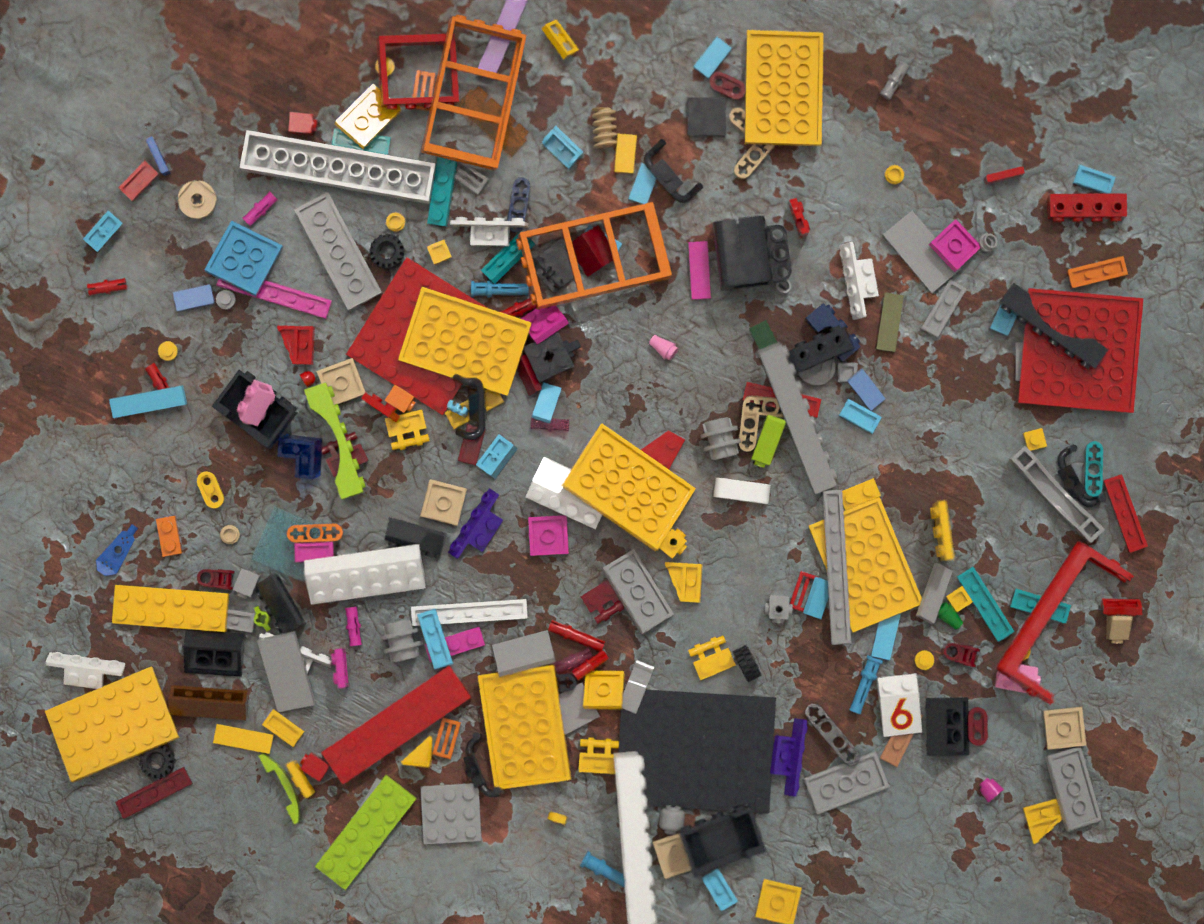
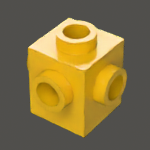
[659,528,687,559]

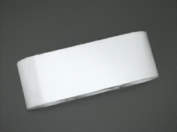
[713,478,771,504]

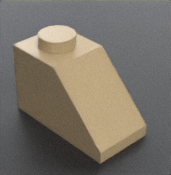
[1106,616,1132,643]

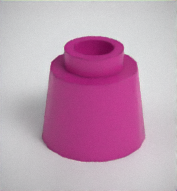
[979,778,1004,803]

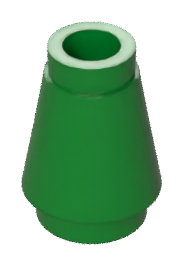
[937,602,963,630]

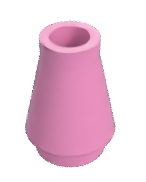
[649,335,678,361]

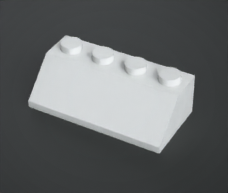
[526,457,602,529]

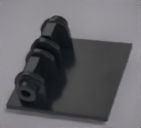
[533,241,583,294]

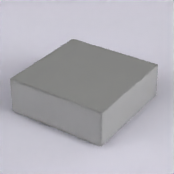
[838,363,857,382]

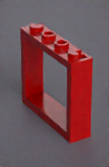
[377,33,459,110]

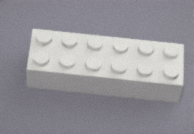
[304,544,425,605]

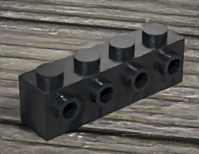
[786,325,855,376]

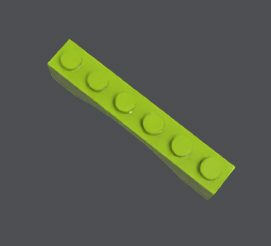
[304,383,366,500]

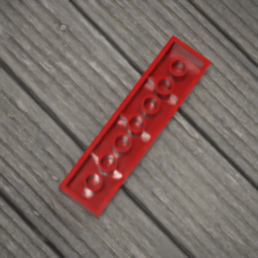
[321,665,472,784]

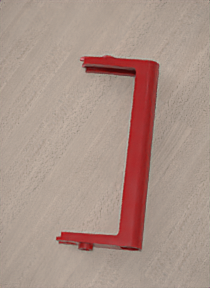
[996,541,1134,705]

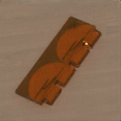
[456,86,529,157]

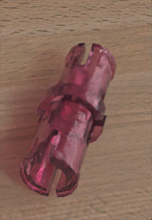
[530,417,570,432]
[553,647,592,674]

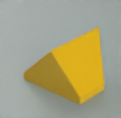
[401,735,433,767]

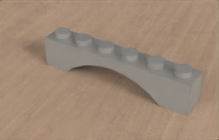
[1009,446,1105,543]

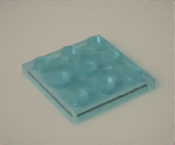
[252,506,327,582]

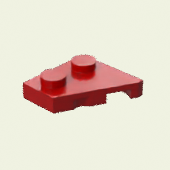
[788,198,810,238]
[277,325,315,365]
[641,430,685,469]

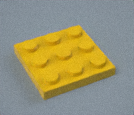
[930,501,954,561]

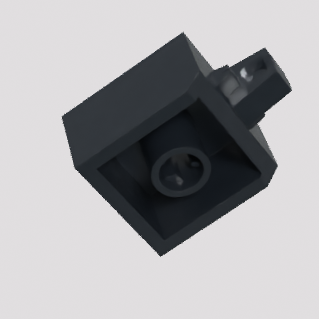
[524,332,581,383]

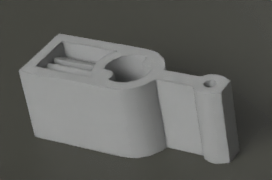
[622,660,654,714]

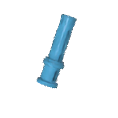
[471,281,529,298]
[849,655,883,714]
[580,851,626,888]

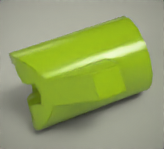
[254,606,271,632]

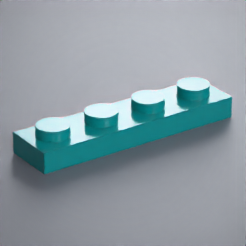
[427,157,457,227]
[957,567,1015,642]

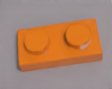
[156,516,182,557]

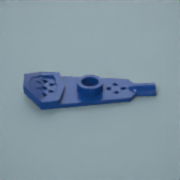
[96,524,138,576]

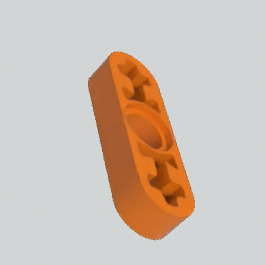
[287,524,343,543]

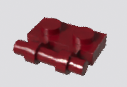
[320,431,369,477]
[581,579,625,624]

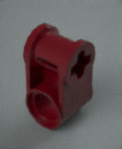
[197,569,235,590]
[941,643,980,668]

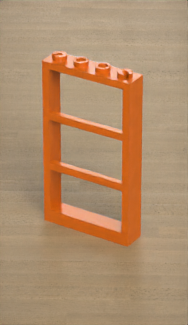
[421,15,526,171]
[516,202,672,310]

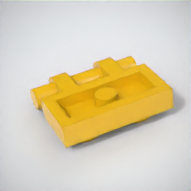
[385,410,430,450]
[688,636,736,680]
[579,737,619,774]

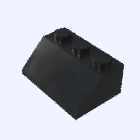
[385,517,447,558]
[255,573,306,634]
[183,629,244,677]
[926,697,969,756]

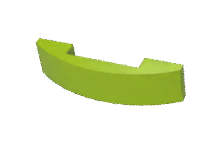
[259,753,300,824]

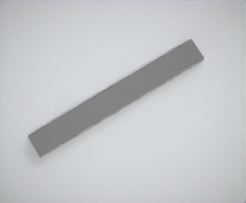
[823,490,851,645]

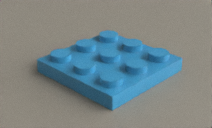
[205,221,283,297]

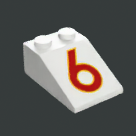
[876,673,922,737]

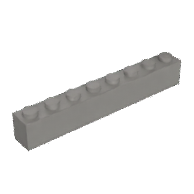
[758,342,838,494]

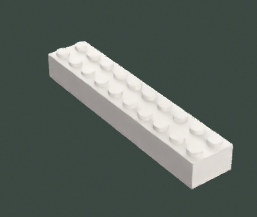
[240,130,436,204]
[614,751,656,924]

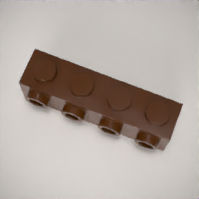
[168,685,249,721]

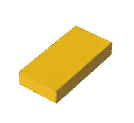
[614,134,637,174]
[262,709,305,747]

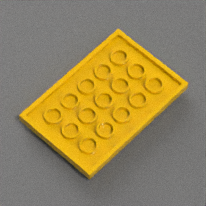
[745,30,823,146]
[398,287,532,396]
[561,423,696,551]
[808,497,922,633]
[478,665,571,789]
[45,666,180,783]

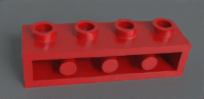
[1048,193,1127,222]

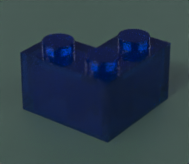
[277,434,322,480]

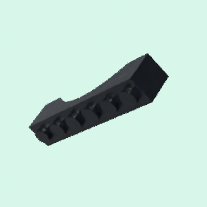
[999,283,1109,370]

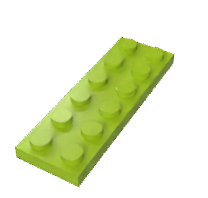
[315,774,417,890]

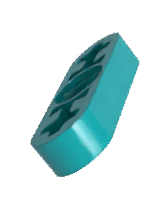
[1084,441,1103,497]

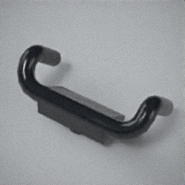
[644,139,703,203]
[453,374,487,440]
[1057,444,1106,507]
[463,732,504,798]

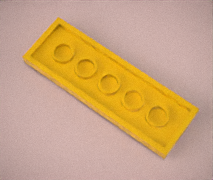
[112,585,229,632]

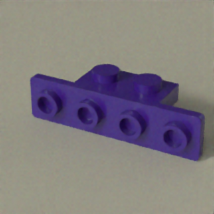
[448,488,503,559]
[770,718,807,797]

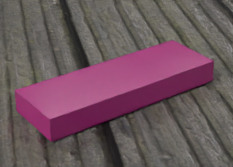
[688,241,711,300]

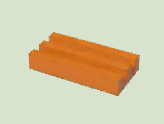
[412,70,436,111]
[432,717,461,760]

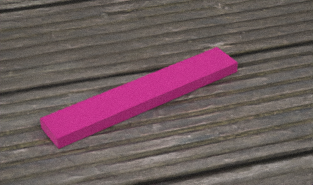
[217,279,332,319]

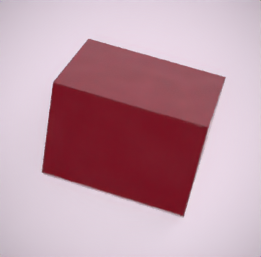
[572,225,613,278]

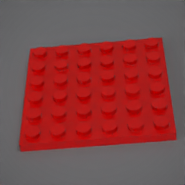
[346,257,487,415]
[1018,288,1144,413]

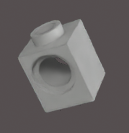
[233,569,261,599]

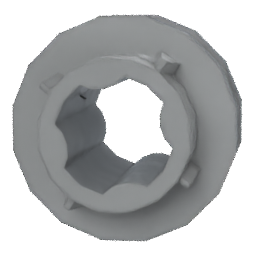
[700,417,741,460]
[380,619,421,662]

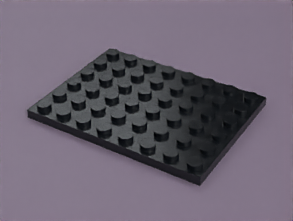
[615,688,776,813]

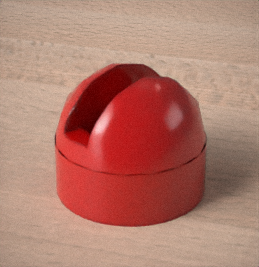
[300,371,315,388]

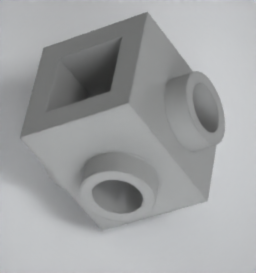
[765,595,792,623]

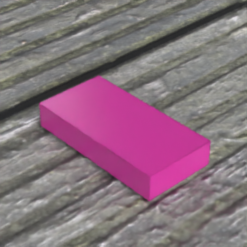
[294,542,334,562]

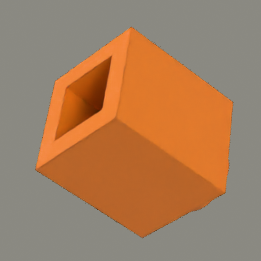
[385,385,416,414]

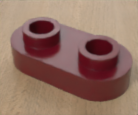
[709,72,746,100]
[967,707,988,746]

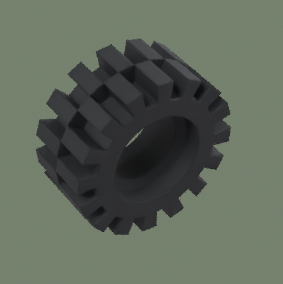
[369,234,405,269]
[733,645,762,682]
[139,745,175,779]

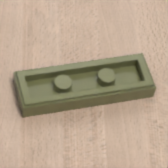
[876,293,904,352]

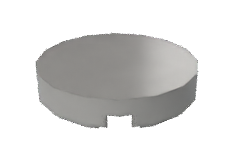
[799,359,835,386]

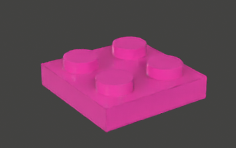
[928,219,981,272]
[521,306,569,345]
[528,515,569,556]
[332,648,349,688]

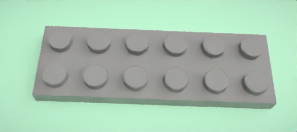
[294,192,382,311]

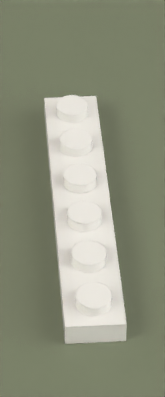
[411,599,528,626]

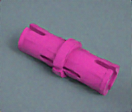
[242,191,278,226]
[345,607,362,646]

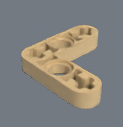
[729,108,775,179]
[739,395,783,452]

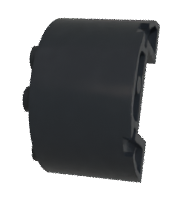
[212,370,298,450]
[679,805,766,878]

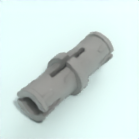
[880,61,910,100]

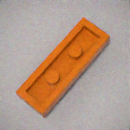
[1067,256,1128,289]

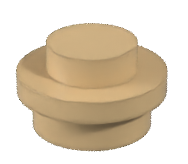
[220,525,240,544]

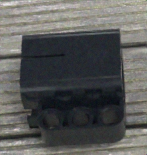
[712,216,792,291]

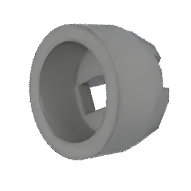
[775,280,791,295]

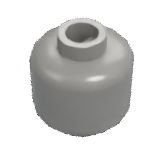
[659,805,685,834]

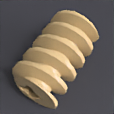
[592,107,617,148]

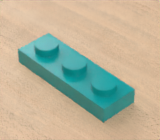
[331,128,391,155]
[481,230,535,284]
[1010,588,1071,624]

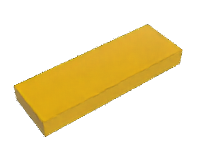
[445,389,504,430]
[213,724,274,754]

